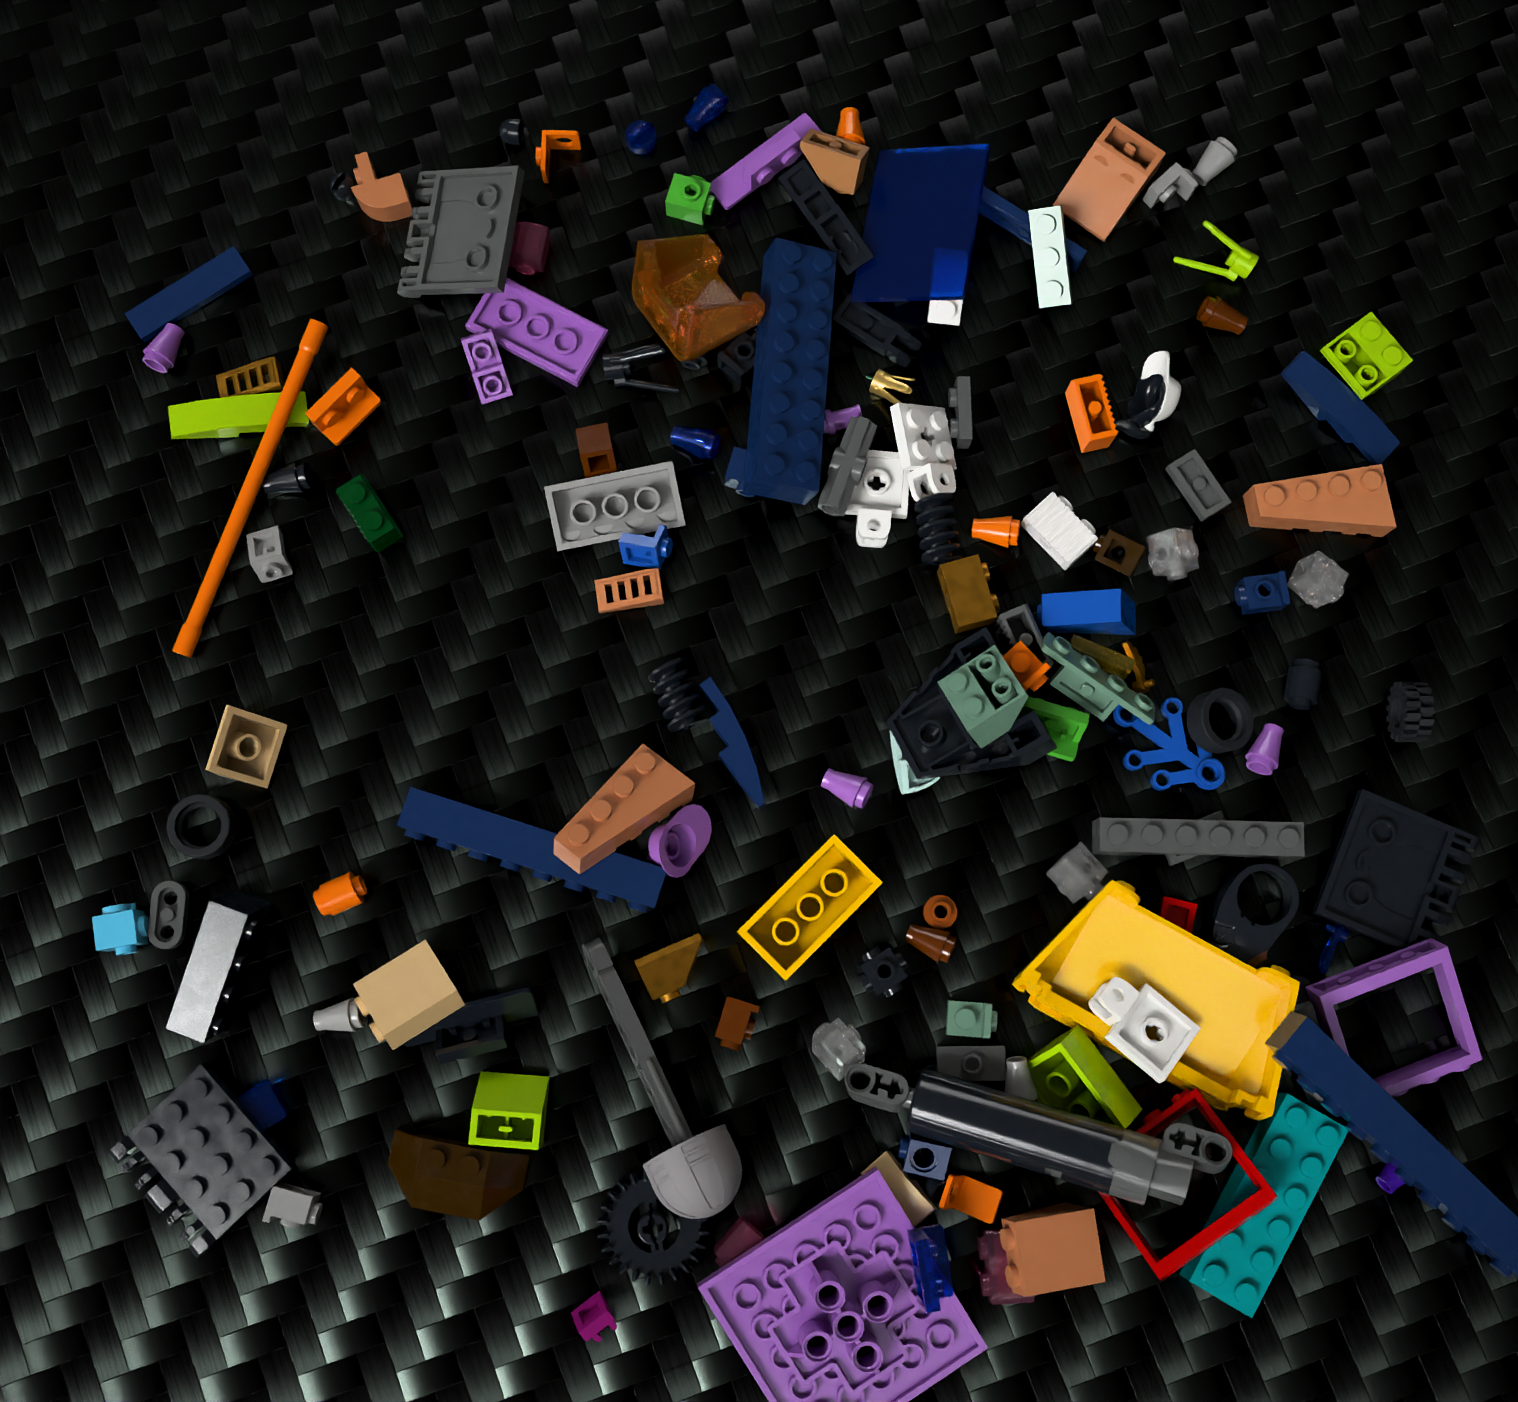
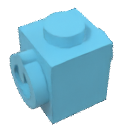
[92,903,149,956]

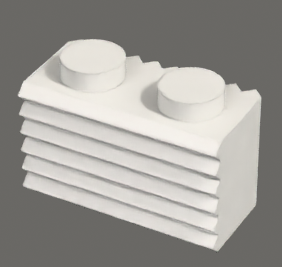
[1020,492,1098,571]

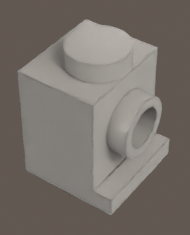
[262,1182,323,1228]

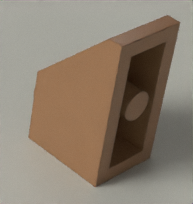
[800,128,870,195]

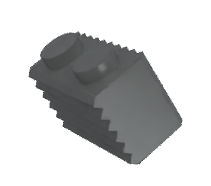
[993,604,1054,671]

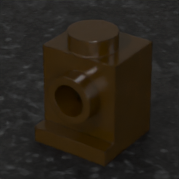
[1093,530,1148,578]

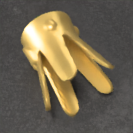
[865,368,915,405]

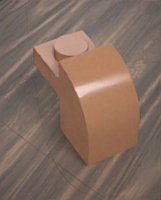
[351,151,413,222]

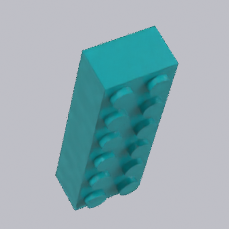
[1179,1091,1348,1318]

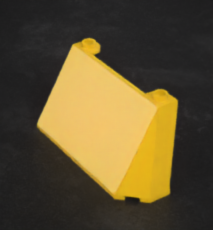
[1012,880,1300,1121]

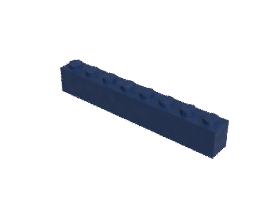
[397,787,668,913]

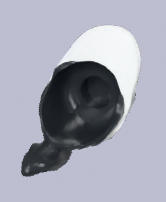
[1114,351,1182,439]

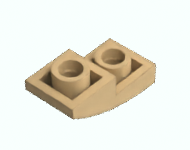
[861,1151,937,1228]

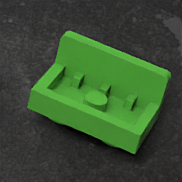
[1015,697,1090,762]

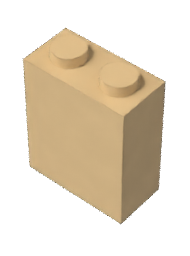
[353,940,465,1050]

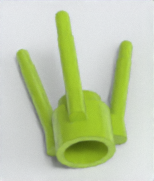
[1173,220,1259,281]

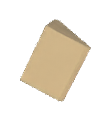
[205,705,287,788]

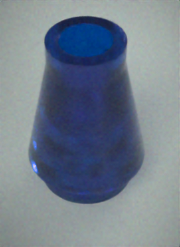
[683,83,729,132]
[670,425,721,460]

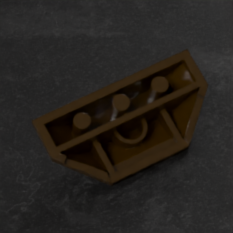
[388,1129,531,1220]

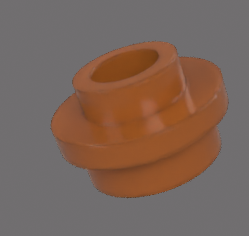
[923,895,957,929]

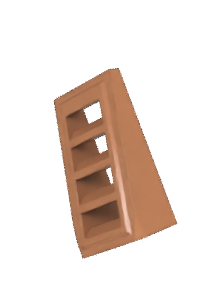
[594,568,664,613]

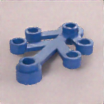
[1113,697,1226,791]

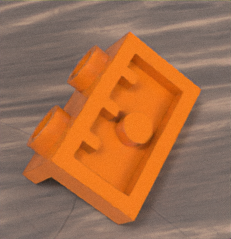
[305,367,381,446]

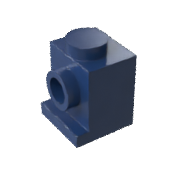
[1234,571,1291,615]

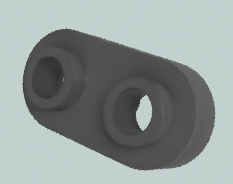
[148,881,190,949]

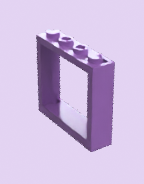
[1305,938,1482,1097]

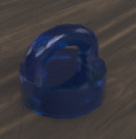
[625,120,657,154]

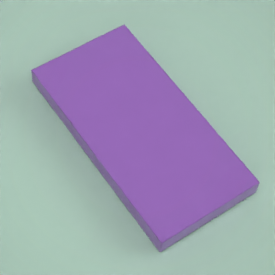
[465,278,609,387]

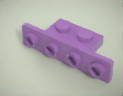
[711,113,822,210]

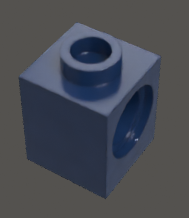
[897,1132,952,1181]

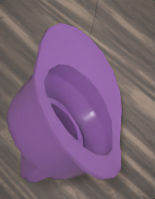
[646,804,712,878]

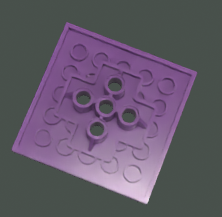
[697,1166,988,1402]

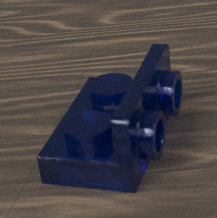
[907,1224,954,1313]

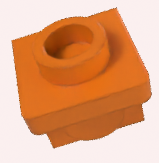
[1003,640,1051,692]

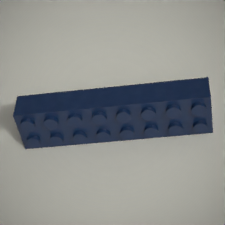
[743,237,837,505]

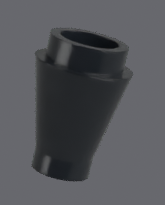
[262,461,315,494]

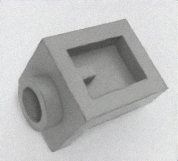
[1142,162,1198,208]
[246,525,293,583]

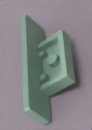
[1041,632,1155,725]

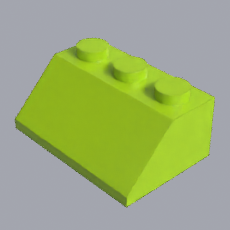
[1027,1025,1143,1129]

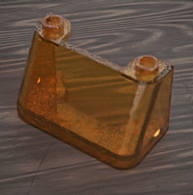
[632,234,765,361]

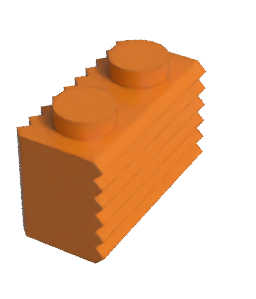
[1065,374,1119,453]

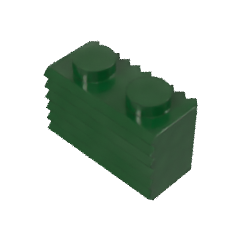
[336,474,404,552]

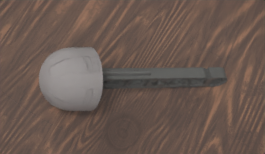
[582,937,742,1219]

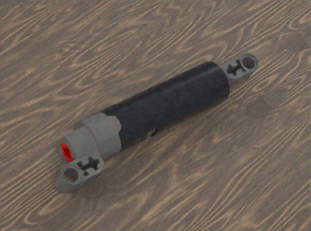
[844,1063,1233,1205]

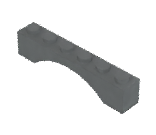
[1092,817,1305,860]

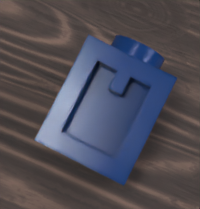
[618,524,673,570]

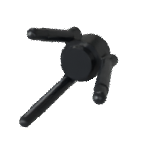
[603,343,680,393]

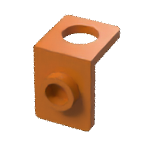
[536,130,581,183]
[939,1173,1003,1224]

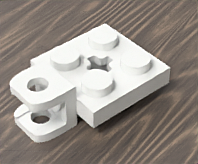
[890,403,957,502]
[845,450,910,548]
[1089,977,1201,1083]

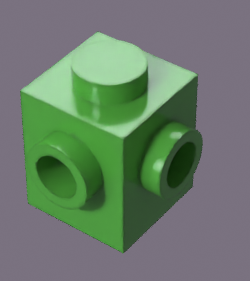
[665,173,716,225]

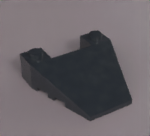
[886,627,1058,780]

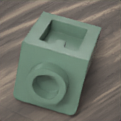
[945,1000,997,1038]

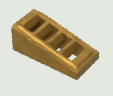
[216,356,285,398]

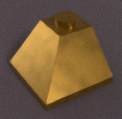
[635,933,703,1003]

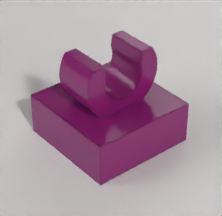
[571,1291,617,1342]

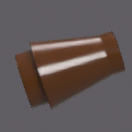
[1196,296,1248,335]
[904,923,958,963]

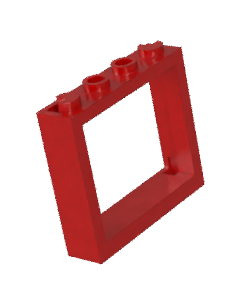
[1098,1088,1278,1281]

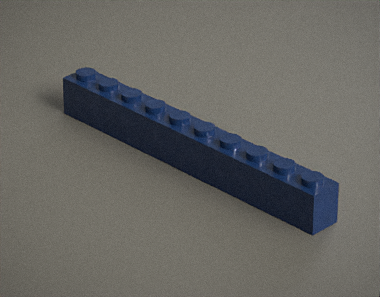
[1265,1011,1518,1278]

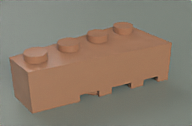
[1243,464,1397,537]
[554,744,695,874]

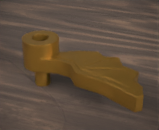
[1122,640,1155,694]

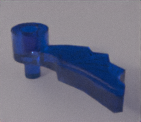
[1318,924,1350,974]

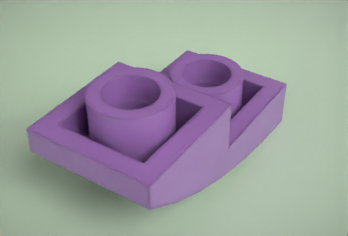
[461,329,513,404]

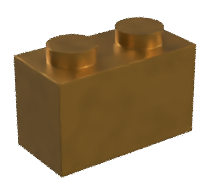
[937,554,1000,634]

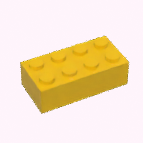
[737,834,883,981]

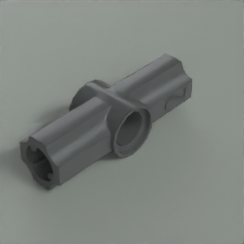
[817,416,877,517]

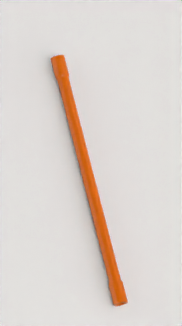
[172,319,329,658]

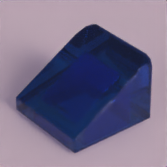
[238,1079,288,1130]

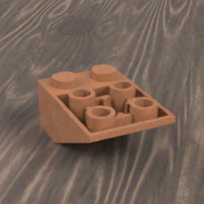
[1053,118,1166,242]

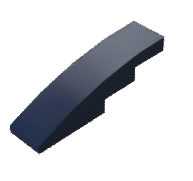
[1281,351,1400,466]
[700,677,765,810]

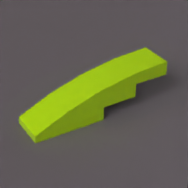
[168,391,309,439]

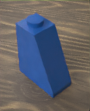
[1037,589,1136,635]

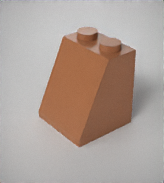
[1000,1203,1106,1297]

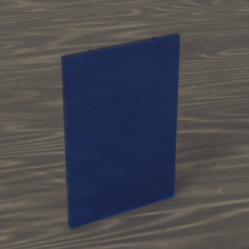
[851,144,990,302]

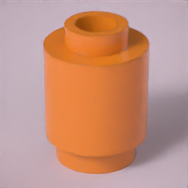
[313,872,367,916]

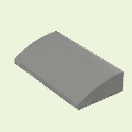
[544,461,686,551]

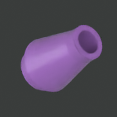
[143,323,185,373]
[1245,723,1284,775]
[821,768,873,809]

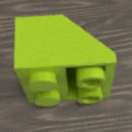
[1320,312,1413,400]
[468,1071,550,1150]

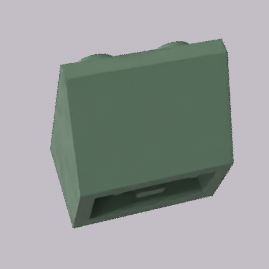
[938,645,1029,748]

